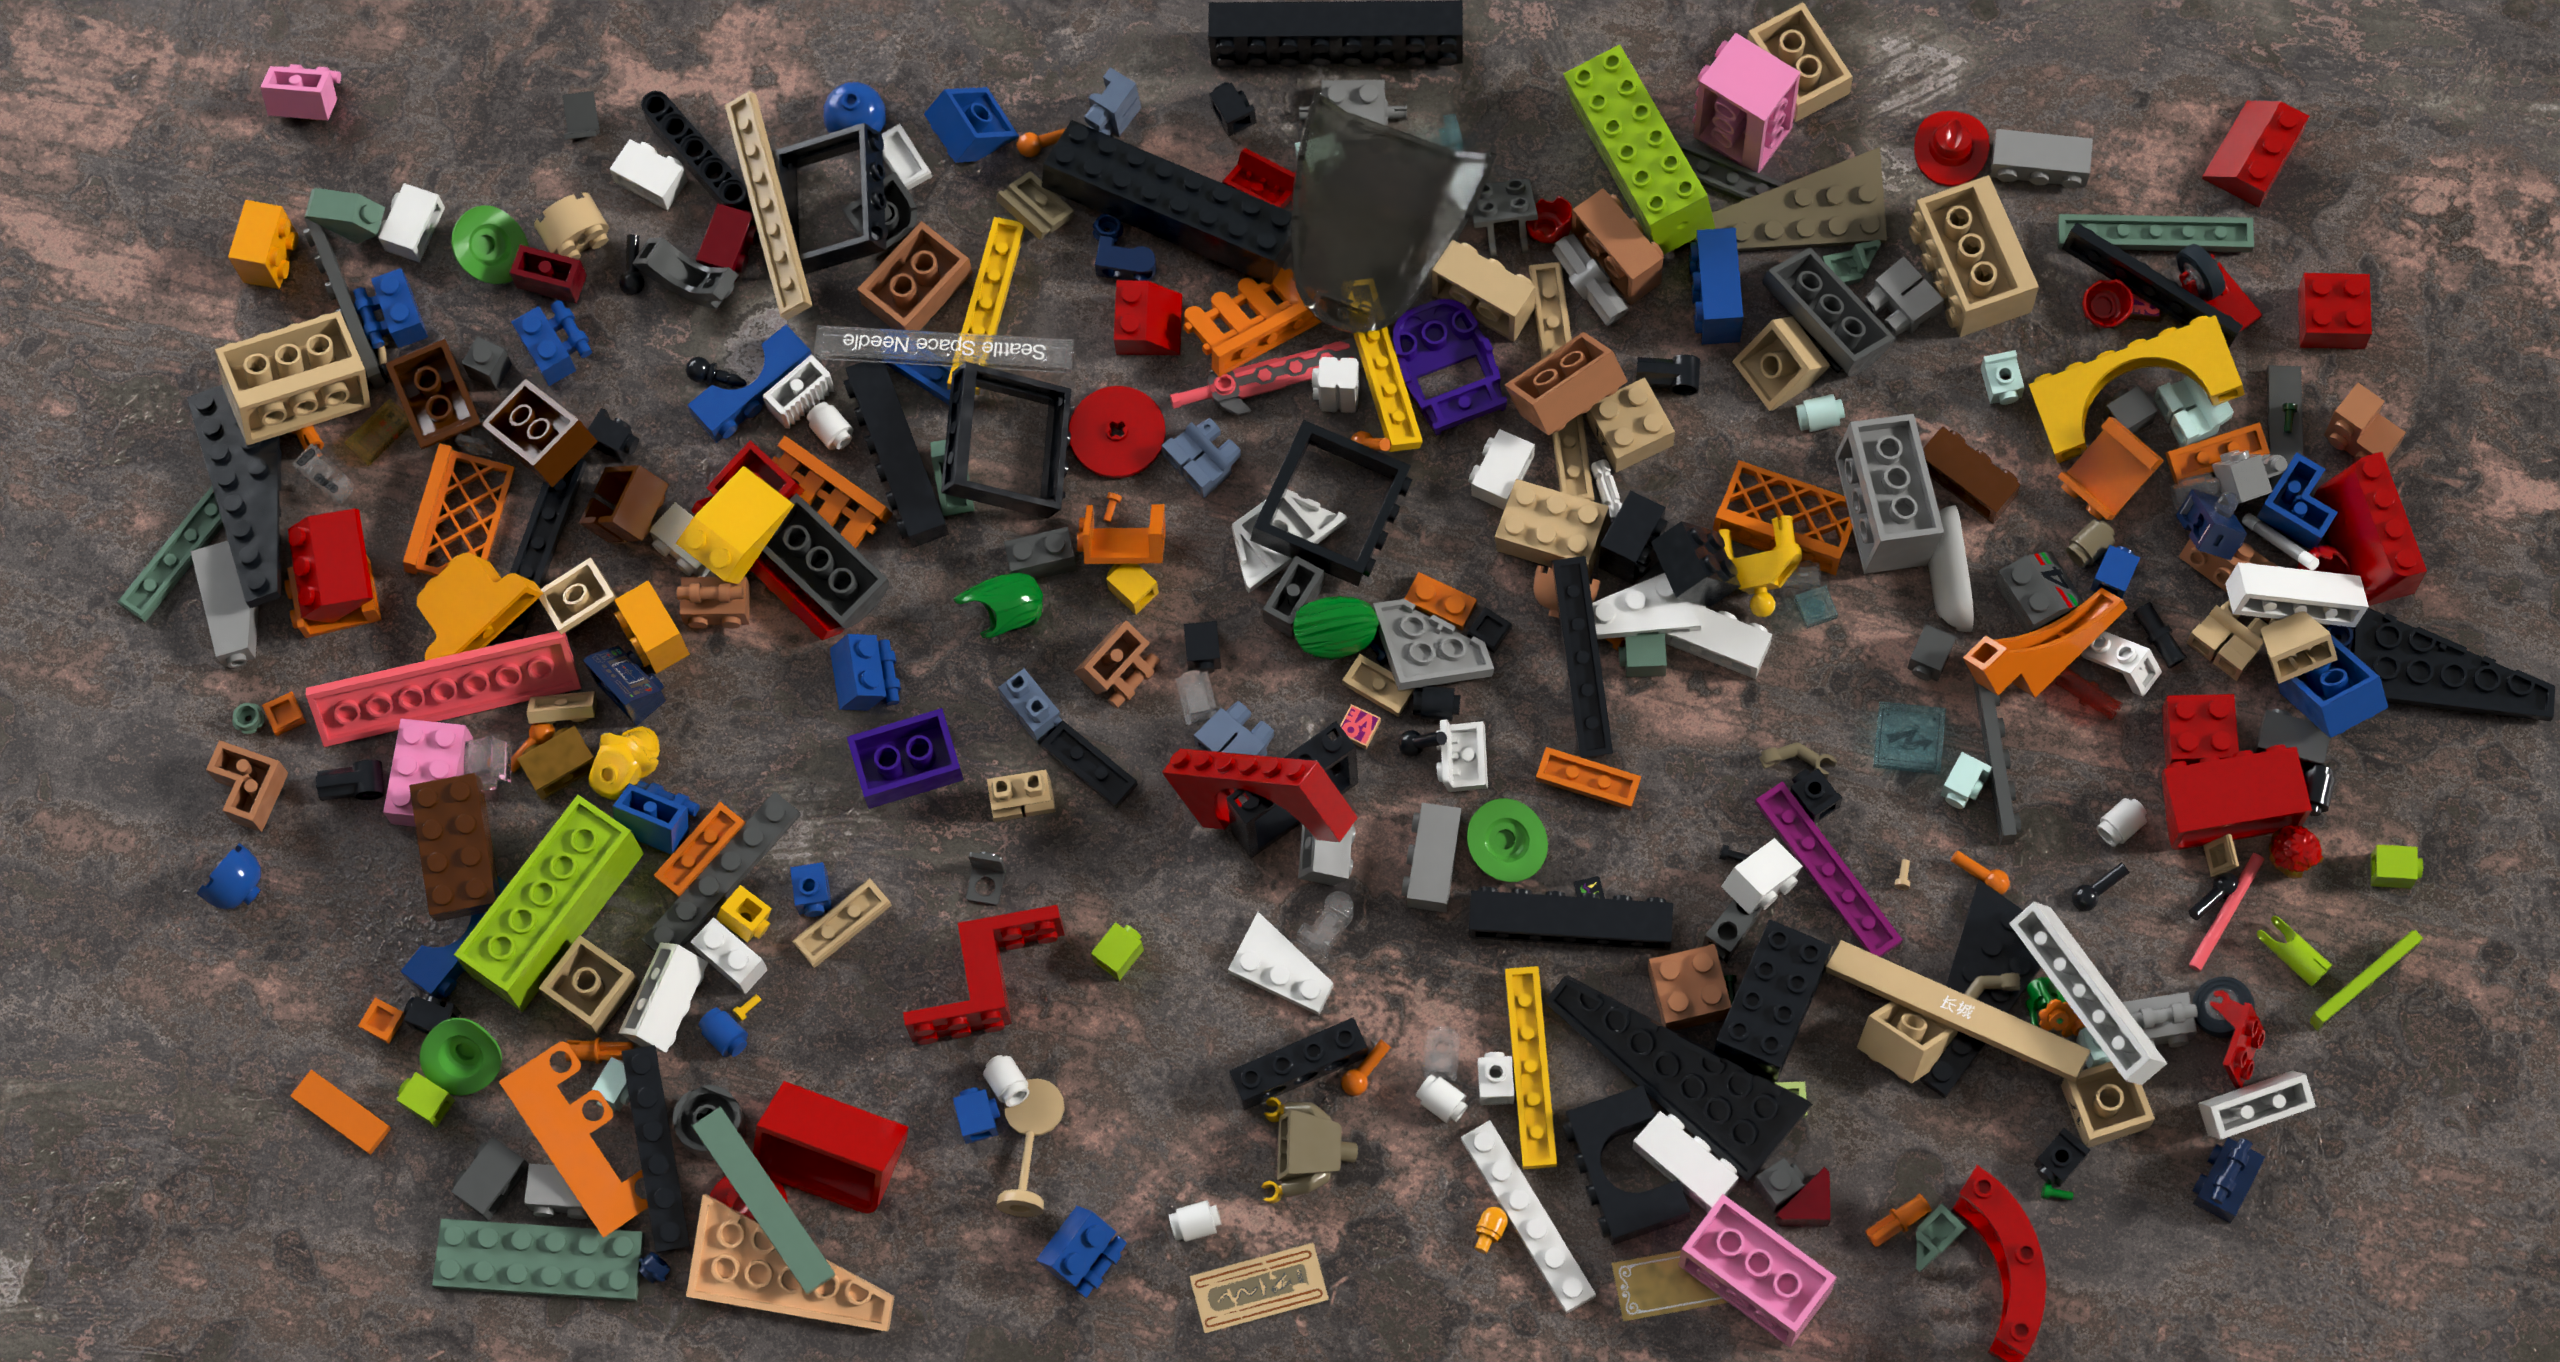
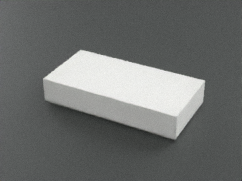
[882,124,932,190]

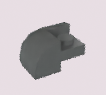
[842,171,917,259]

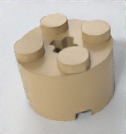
[534,192,609,259]

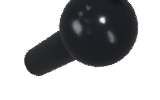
[619,234,645,295]
[1398,730,1447,757]
[2072,862,2130,911]
[2188,873,2238,920]

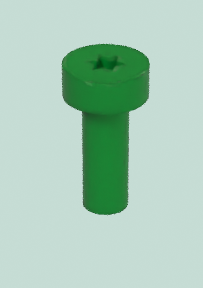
[2041,1183,2073,1201]

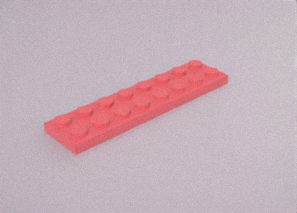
[306,631,581,747]

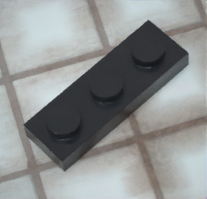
[1041,720,1138,809]

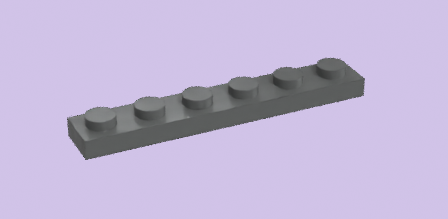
[303,216,387,390]
[1971,646,2021,845]
[641,791,801,953]

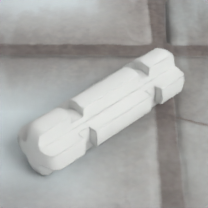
[1591,459,1622,522]

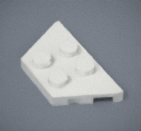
[1232,490,1347,593]

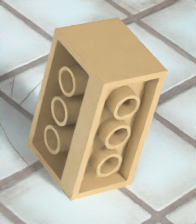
[1909,175,2039,337]
[215,311,371,446]

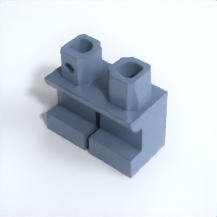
[1084,67,1141,136]
[1161,418,1241,499]
[998,668,1062,745]
[1194,701,1274,756]

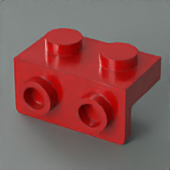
[1222,148,1298,209]

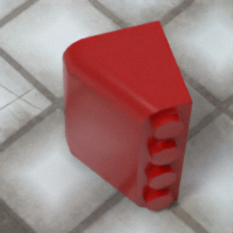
[2313,452,2427,606]
[2161,744,2312,850]
[753,1081,909,1213]

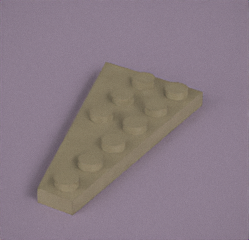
[1693,147,1887,252]

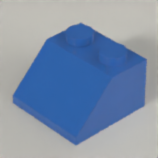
[924,87,1019,163]

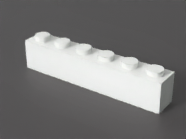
[2009,902,2167,1085]

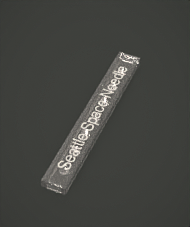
[814,325,1074,373]

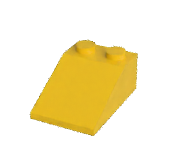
[676,466,795,584]

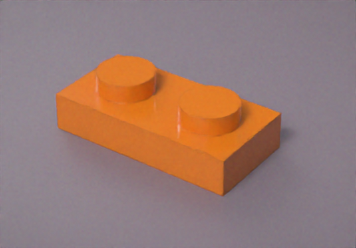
[1404,572,1477,631]

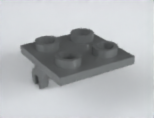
[1466,179,1538,258]

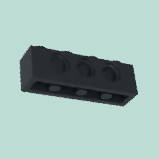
[1229,1017,1368,1111]

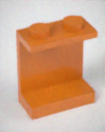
[2057,417,2164,520]
[1077,504,1166,564]
[284,554,382,638]

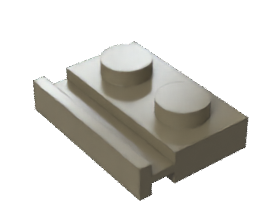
[996,171,1074,241]

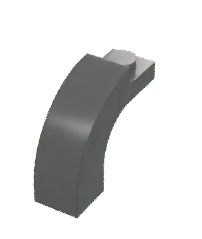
[632,237,738,309]

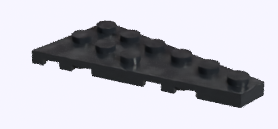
[2352,605,2555,722]
[1918,880,2042,1098]

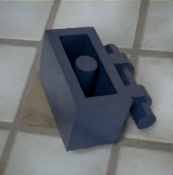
[2192,1137,2265,1223]

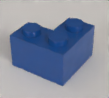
[2256,452,2338,549]

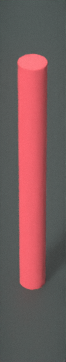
[2189,853,2265,972]

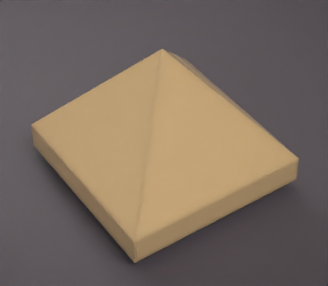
[2203,834,2239,877]

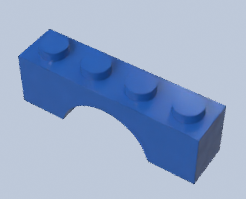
[687,324,812,443]
[400,877,508,1000]

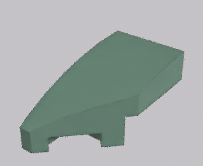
[1821,239,1881,286]
[1916,1203,1967,1272]

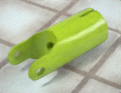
[2256,916,2332,987]

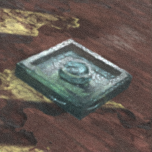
[1873,701,1946,775]

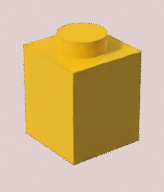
[1106,564,1159,615]

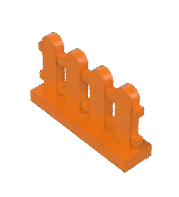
[1184,268,1325,377]
[772,436,893,549]

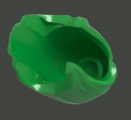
[953,573,1043,639]
[1293,596,1379,660]

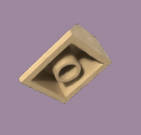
[1732,316,1830,411]
[539,557,617,635]
[1857,1001,1958,1083]

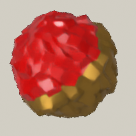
[2268,825,2324,879]

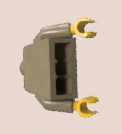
[1261,1097,1358,1204]

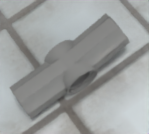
[1552,234,1630,326]

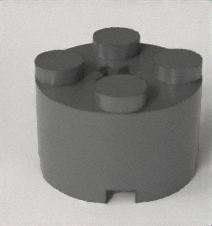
[673,1085,746,1160]

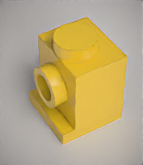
[716,885,772,943]

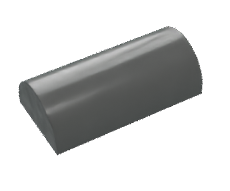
[1762,247,1896,377]
[763,493,889,628]

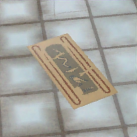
[1190,1243,1329,1333]

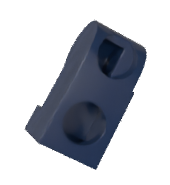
[1095,236,1156,281]

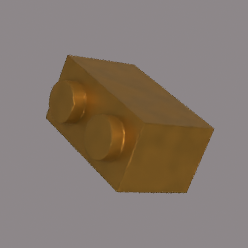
[517,725,595,800]

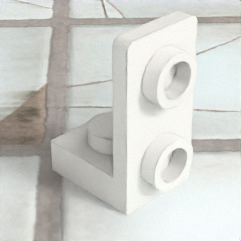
[2081,631,2162,697]

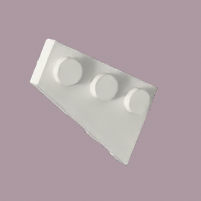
[1592,573,1702,639]
[1228,912,1334,1015]

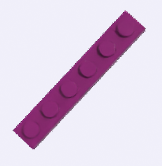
[1755,781,1903,957]

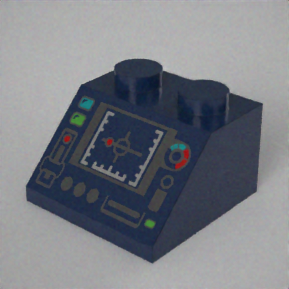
[583,645,666,726]

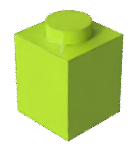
[2371,844,2423,889]
[1091,922,1144,981]
[396,1072,455,1128]

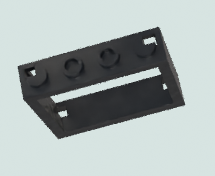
[771,123,888,275]
[941,362,1073,519]
[1250,420,1413,586]
[1226,721,1359,858]

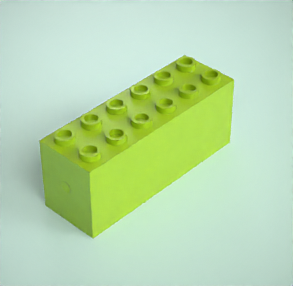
[1563,44,1715,255]
[454,795,644,1012]

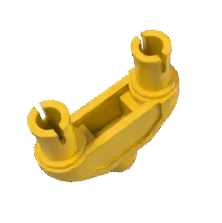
[1719,515,1802,617]

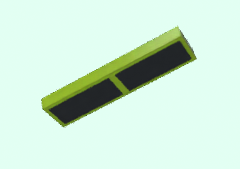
[2309,930,2424,1031]

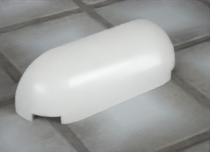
[1928,505,1974,632]

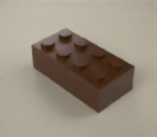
[409,773,500,922]

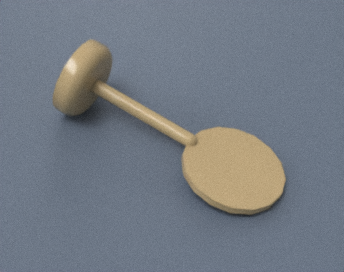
[996,1078,1065,1217]

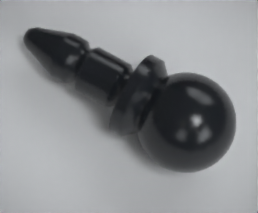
[686,357,746,386]

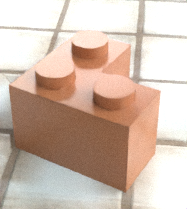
[2324,383,2406,462]
[206,740,288,832]

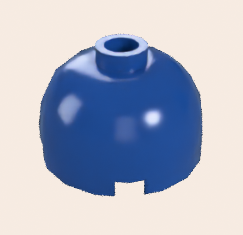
[823,82,887,133]
[197,843,261,910]

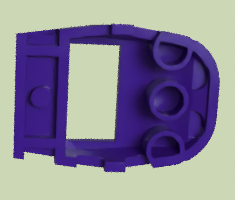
[1393,299,1507,436]

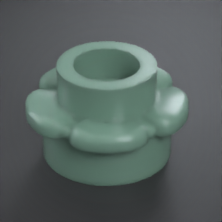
[232,703,265,734]

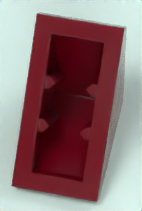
[1775,1167,1831,1227]

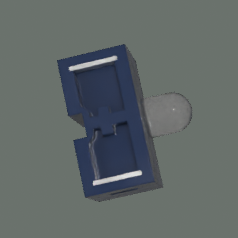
[2176,489,2247,561]

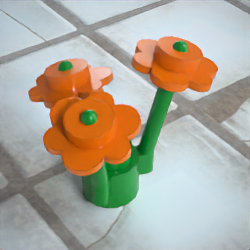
[2021,977,2086,1062]

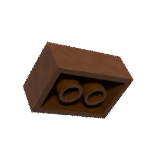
[481,379,598,488]

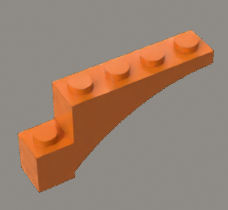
[1963,587,2127,698]

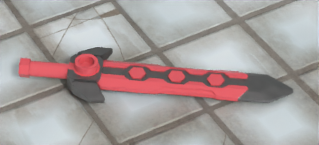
[1170,338,1363,415]

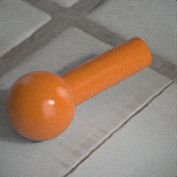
[1017,128,1066,157]
[1350,431,1391,451]
[504,722,555,773]
[1950,850,2010,895]
[1341,1039,1391,1096]

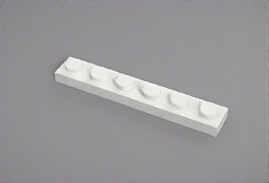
[1461,1120,1596,1314]

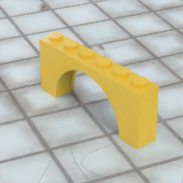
[2028,315,2245,463]

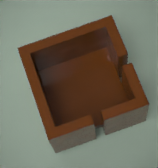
[579,465,669,543]

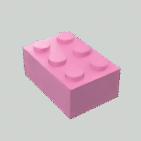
[383,718,473,827]

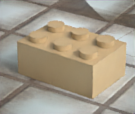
[1747,2,1853,122]
[1432,239,1535,342]
[1495,479,1611,579]

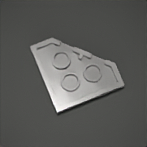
[1372,599,1494,690]

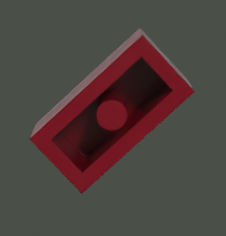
[696,204,759,282]
[510,245,587,304]

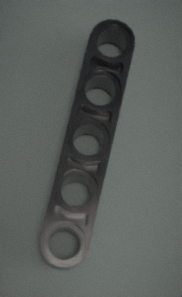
[641,91,751,212]

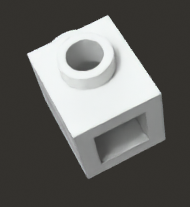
[1478,1052,1514,1105]

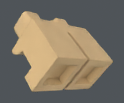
[2187,600,2268,681]
[987,769,1056,822]

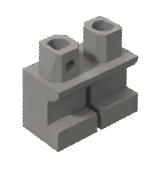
[1864,256,1944,336]

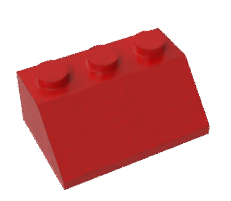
[2202,101,2309,208]
[288,509,373,623]

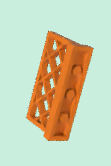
[403,443,515,577]
[1713,460,1853,576]

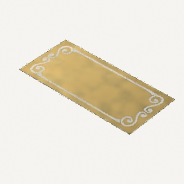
[1612,1251,1728,1322]

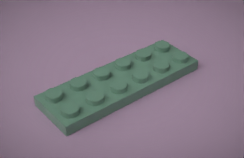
[432,1219,645,1302]

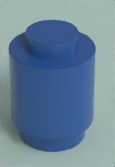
[698,1008,748,1057]

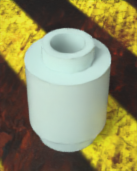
[1795,394,1845,432]

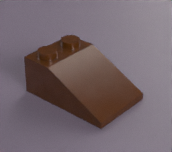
[385,338,481,450]

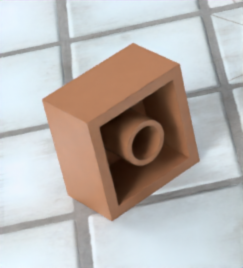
[1648,944,1731,1031]

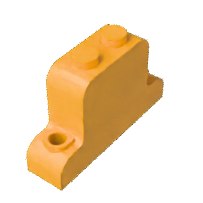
[417,553,543,661]

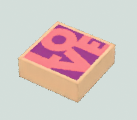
[1340,704,1381,750]

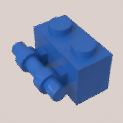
[353,268,428,349]
[511,300,592,386]
[830,634,901,711]
[613,781,700,855]
[1036,1205,1127,1298]

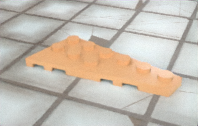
[686,1194,895,1331]

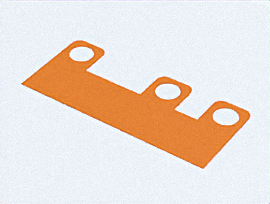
[498,1042,648,1238]

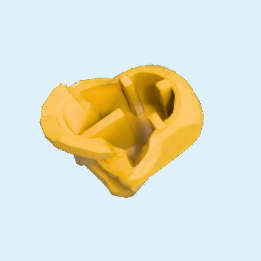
[588,726,660,801]

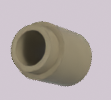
[2066,520,2115,568]

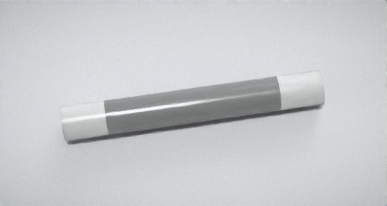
[2242,513,2319,570]

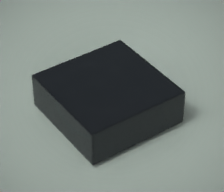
[1467,607,1512,653]

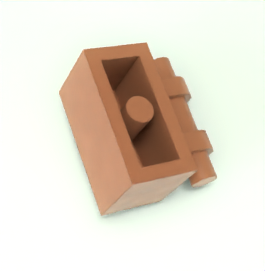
[677,577,751,629]
[1074,620,1160,709]

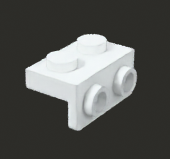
[1435,719,1488,792]

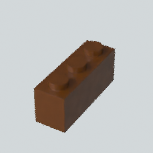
[1923,426,2021,524]

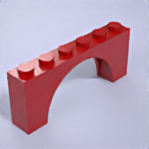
[1162,748,1358,842]

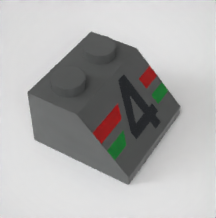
[1994,551,2084,633]

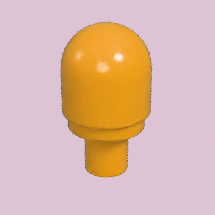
[1474,1207,1508,1254]

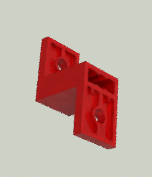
[903,905,1065,1045]

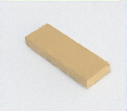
[792,878,892,968]

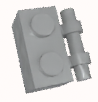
[2212,450,2288,503]
[2122,992,2198,1048]

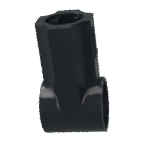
[1636,354,1701,395]
[316,760,384,801]

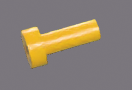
[732,994,761,1022]

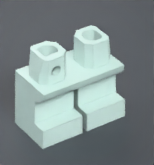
[2154,376,2234,447]

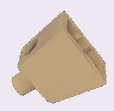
[2261,611,2338,684]

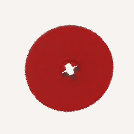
[1069,386,1166,478]

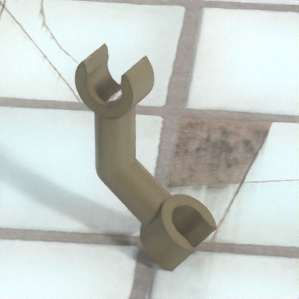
[1759,742,1837,779]
[1964,973,2020,1000]

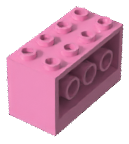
[1692,32,1801,173]
[1678,1194,1837,1348]

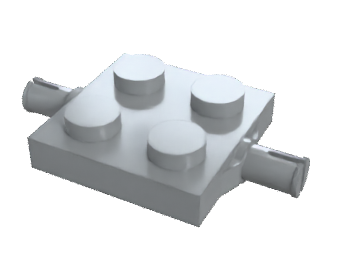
[1299,80,1407,144]

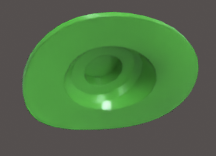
[451,205,528,284]
[1467,798,1548,882]
[420,1018,502,1095]

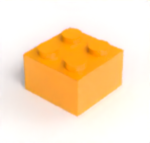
[228,200,298,289]
[614,580,690,674]

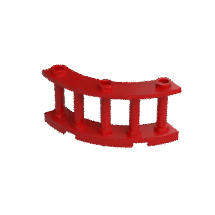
[1951,1165,2046,1362]

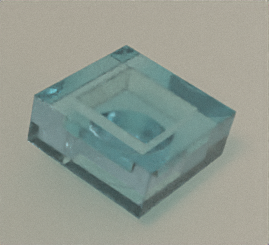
[1438,113,1463,157]
[1794,585,1838,629]

